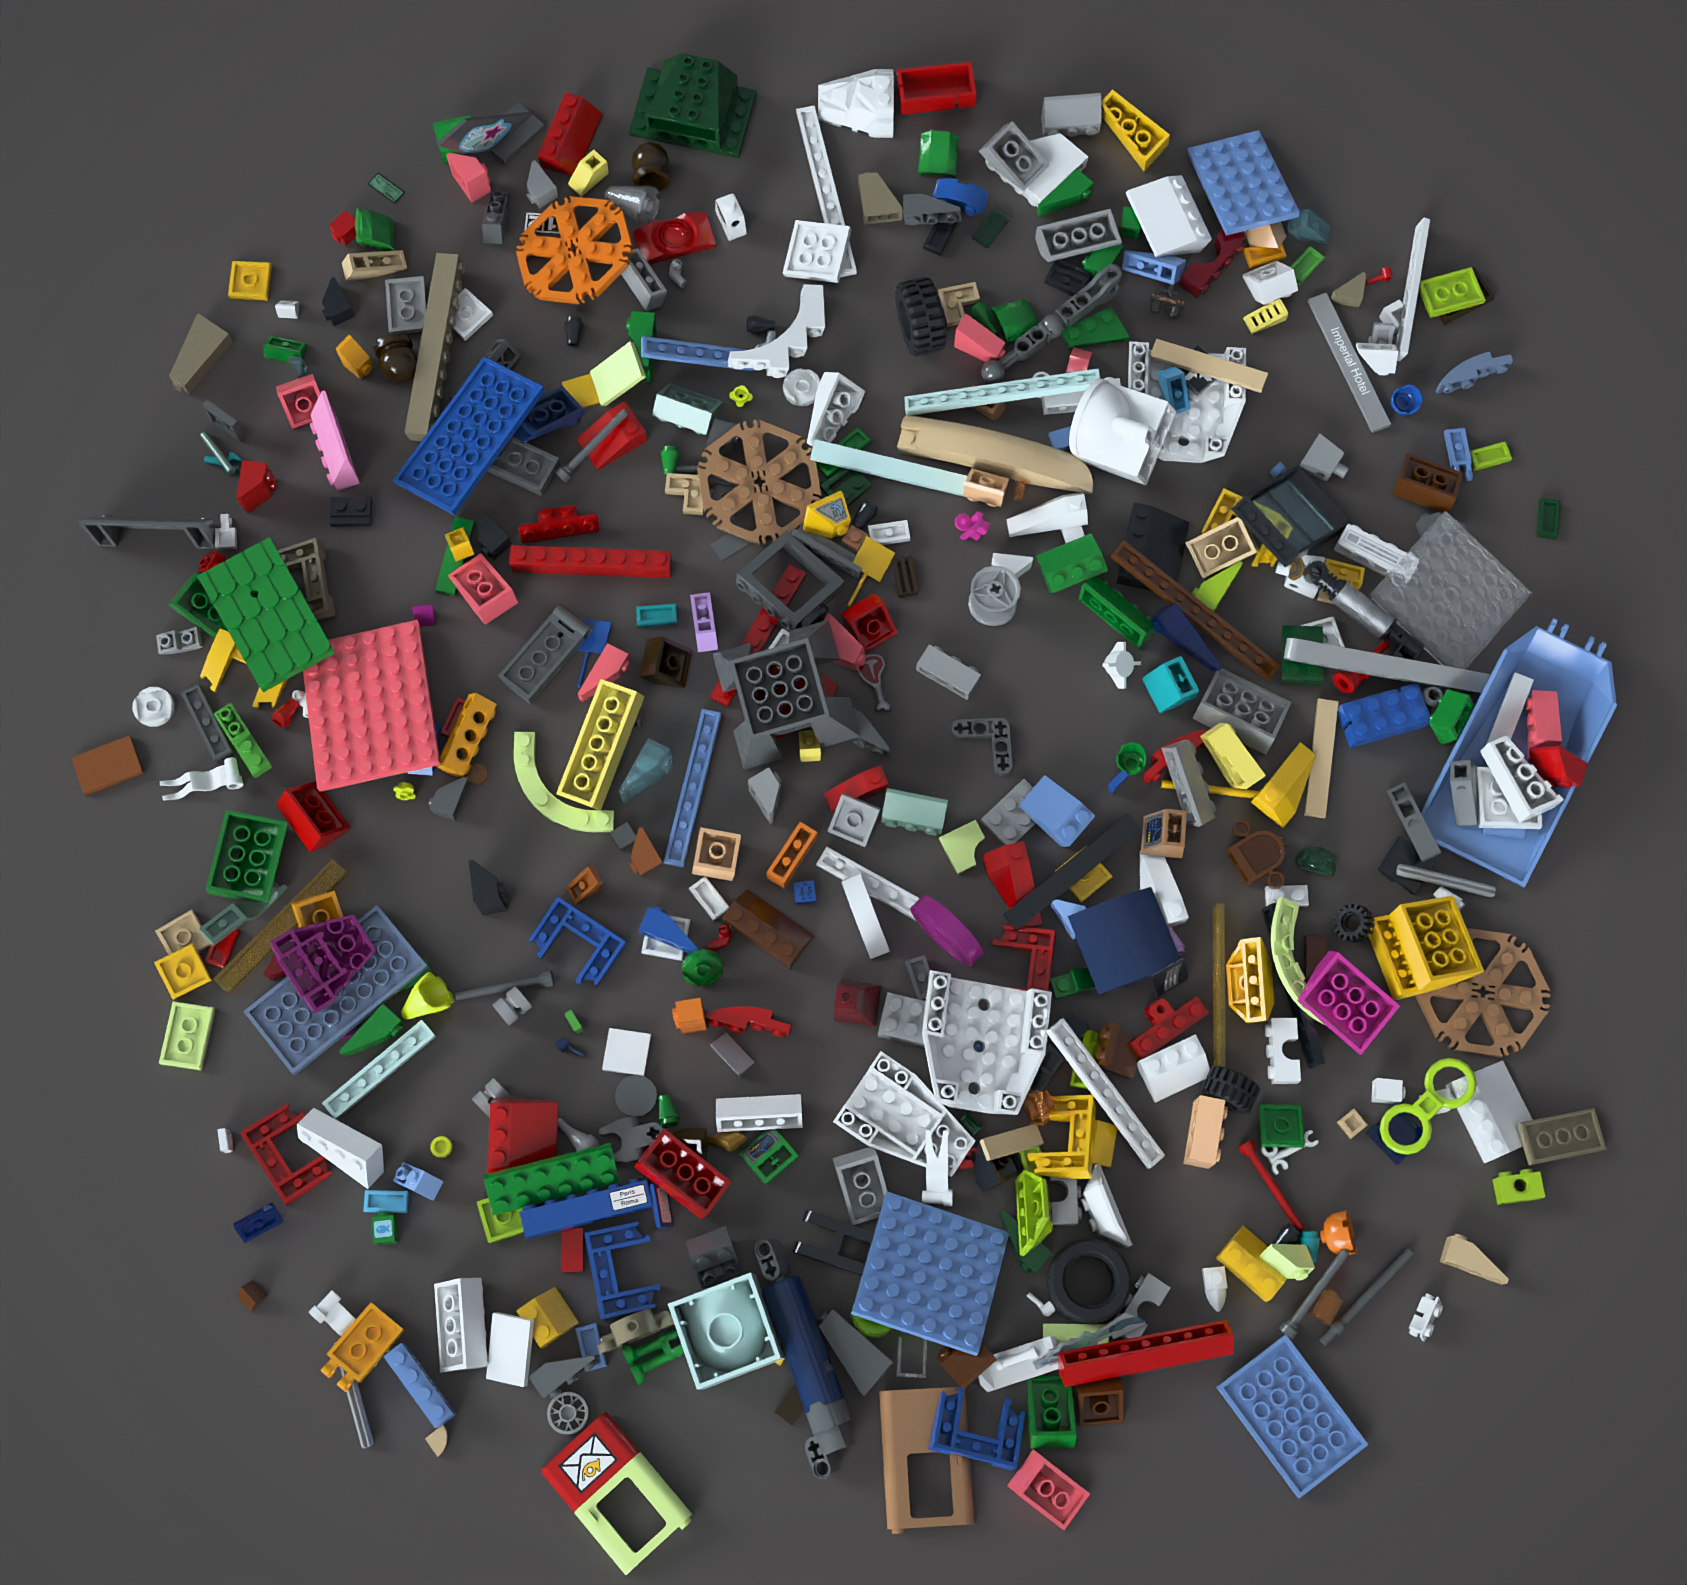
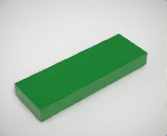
[816,427,871,479]

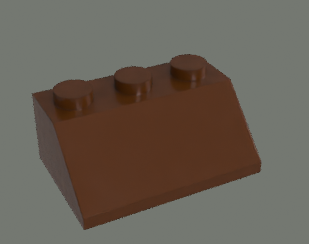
[1392,453,1463,515]

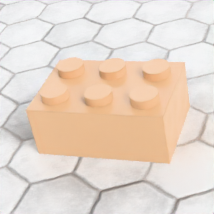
[1183,1095,1228,1169]

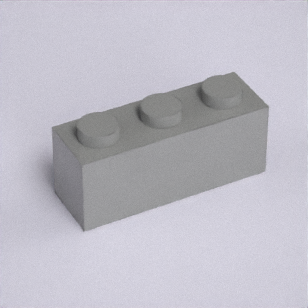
[621,248,667,311]
[916,644,981,700]

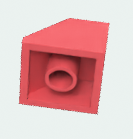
[446,153,491,203]
[276,374,321,429]

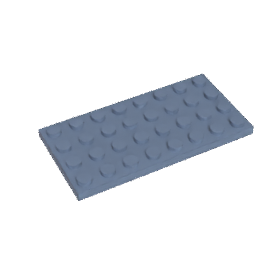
[243,905,429,1076]

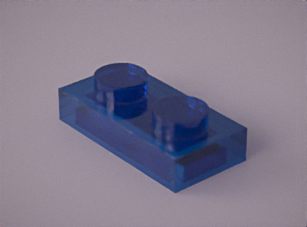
[233,1202,283,1243]

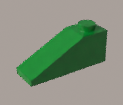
[1037,169,1094,217]
[339,1004,404,1057]

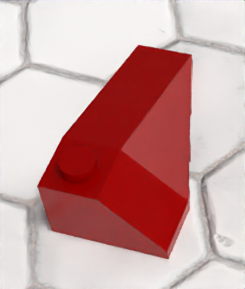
[982,841,1043,928]

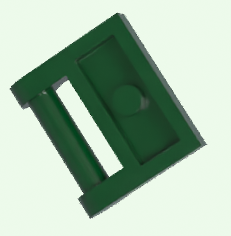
[820,468,872,508]

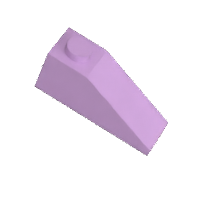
[690,592,718,652]

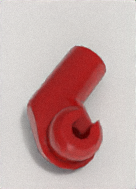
[707,925,732,951]

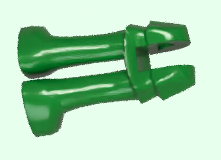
[621,1329,684,1385]

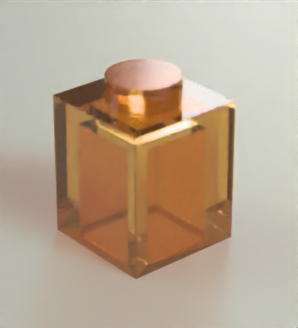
[1308,1289,1343,1325]

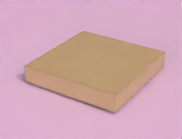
[155,909,211,955]

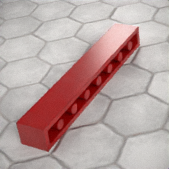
[509,545,672,578]
[1058,1320,1234,1387]

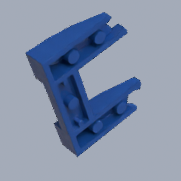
[529,896,628,986]
[584,1222,660,1321]
[928,1387,1025,1470]

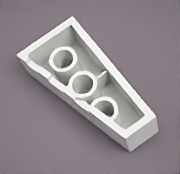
[1480,735,1564,822]
[297,1108,384,1189]

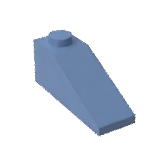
[1122,250,1186,285]

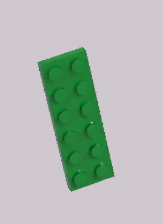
[483,1143,620,1215]

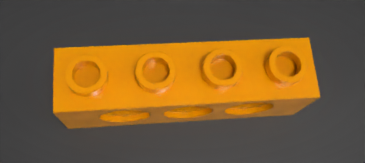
[435,693,497,777]

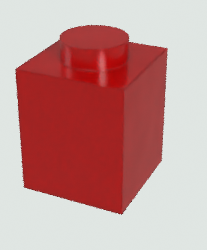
[329,210,357,246]

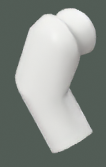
[292,690,309,718]

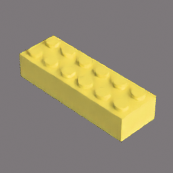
[556,679,645,811]

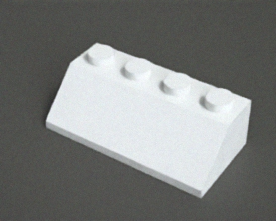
[434,1278,488,1373]

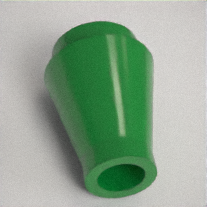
[660,446,680,476]
[658,1094,679,1128]

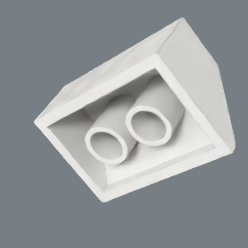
[1137,1034,1210,1103]

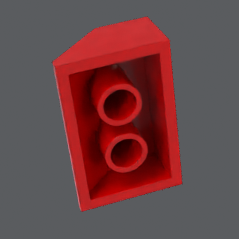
[276,781,351,852]

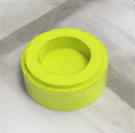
[431,1136,453,1158]

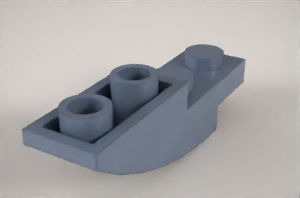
[1436,352,1513,393]

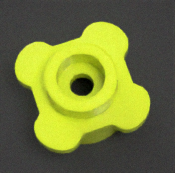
[729,385,753,407]
[394,782,416,800]

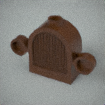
[1226,820,1287,890]

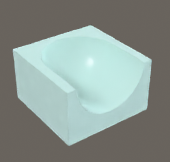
[668,1273,785,1390]

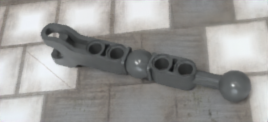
[981,264,1122,384]

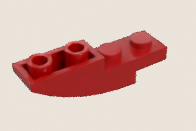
[1142,729,1210,785]
[705,1006,791,1038]

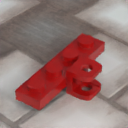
[1129,996,1209,1060]

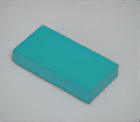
[636,604,678,627]

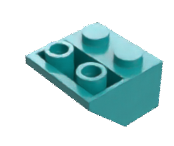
[1142,656,1199,714]

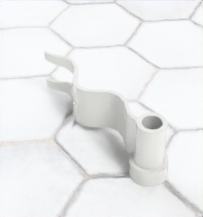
[160,757,244,801]
[922,1130,953,1207]
[309,1290,390,1367]

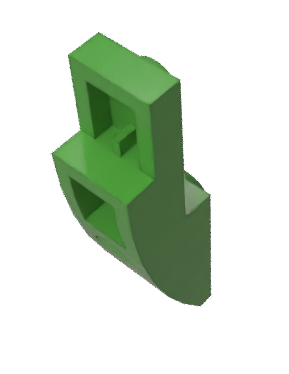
[213,703,273,778]

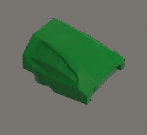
[918,130,959,178]
[355,208,395,252]
[991,299,1038,343]

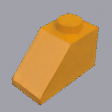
[336,335,373,380]

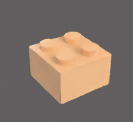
[692,827,741,881]

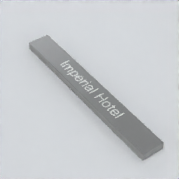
[1308,293,1391,433]

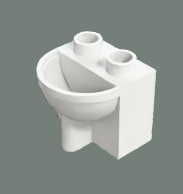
[1069,378,1177,485]

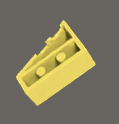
[1200,723,1266,789]

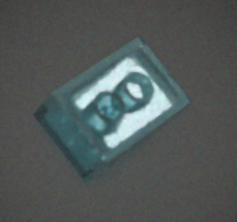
[619,738,674,804]

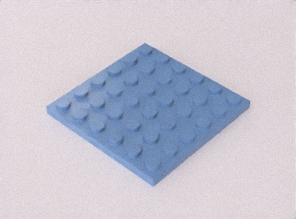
[851,1191,1009,1356]

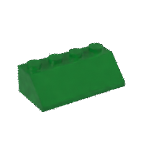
[1078,576,1157,649]

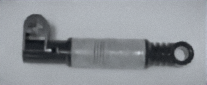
[1303,561,1424,660]

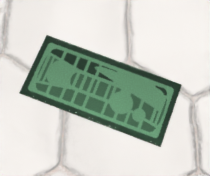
[367,173,405,203]

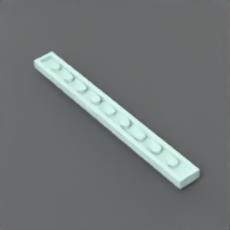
[904,369,1100,415]

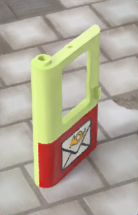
[540,1411,692,1575]

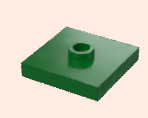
[1258,1104,1305,1148]

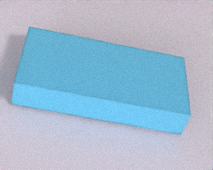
[363,1190,409,1213]

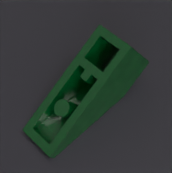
[999,1209,1052,1274]

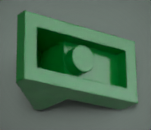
[1050,968,1096,1000]

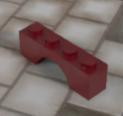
[1179,229,1246,298]

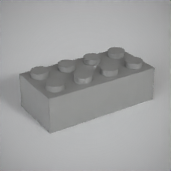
[877,992,926,1048]

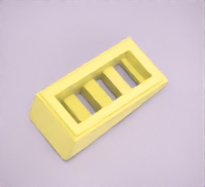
[1243,299,1288,334]

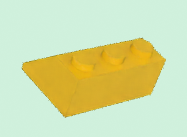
[1216,1225,1287,1302]

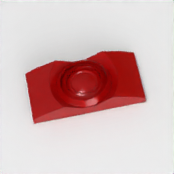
[633,212,716,265]

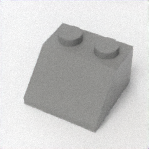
[748,767,782,824]

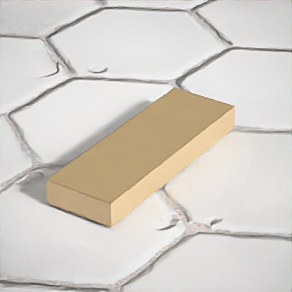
[980,1124,1044,1161]

